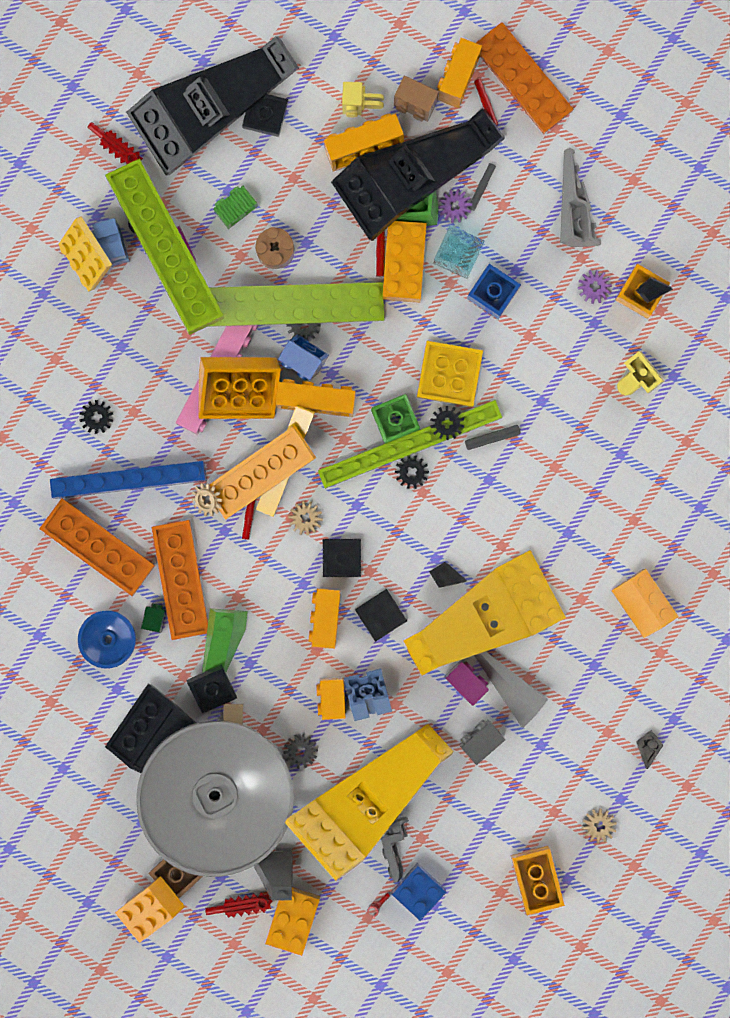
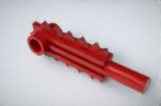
[87,122,143,165]
[205,892,273,918]

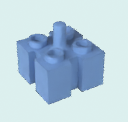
[91,218,130,267]
[344,668,392,721]

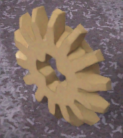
[191,483,222,516]
[288,501,323,535]
[582,808,617,843]

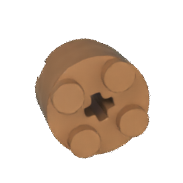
[255,227,294,269]

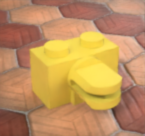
[342,82,384,118]
[617,351,665,396]

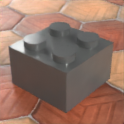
[459,720,506,765]

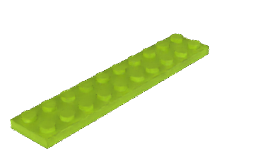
[105,159,224,335]
[208,282,384,327]

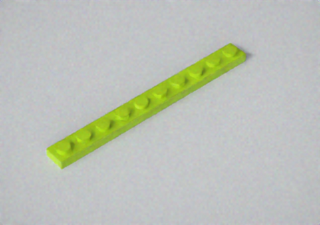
[318,400,503,489]

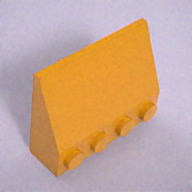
[198,357,281,419]

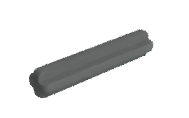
[465,425,521,450]

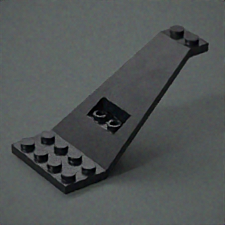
[126,36,299,176]
[331,108,505,241]
[105,683,220,800]

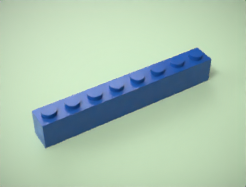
[50,461,207,499]

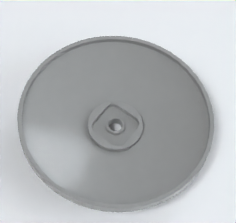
[136,721,294,877]

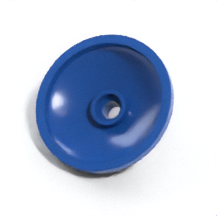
[78,611,136,669]

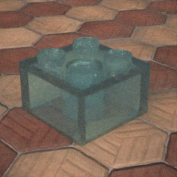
[433,225,485,279]

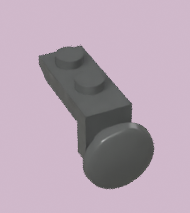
[381,817,409,883]

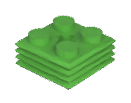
[371,394,420,444]

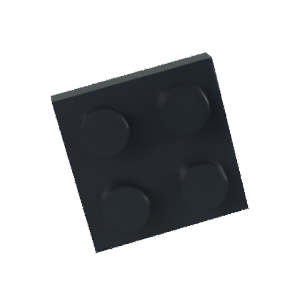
[242,94,288,137]
[322,539,361,577]
[354,589,407,642]
[186,665,237,714]

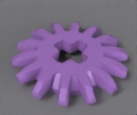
[438,189,472,223]
[578,270,612,304]

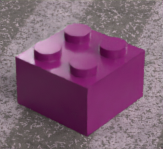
[444,661,489,706]

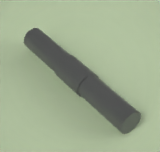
[468,163,496,211]

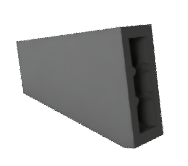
[254,851,293,901]

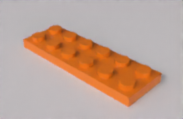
[476,22,574,134]
[39,498,155,596]
[151,520,208,640]

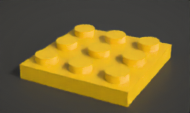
[58,216,112,292]
[417,341,483,407]

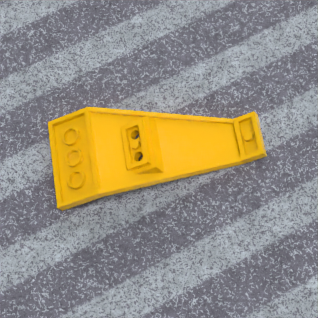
[403,550,566,676]
[285,724,454,881]

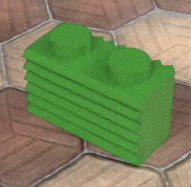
[213,186,258,230]

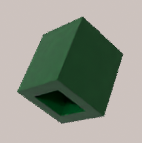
[141,603,166,633]

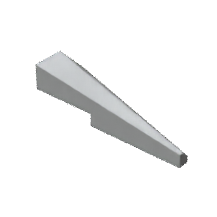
[560,148,601,247]
[474,651,548,728]

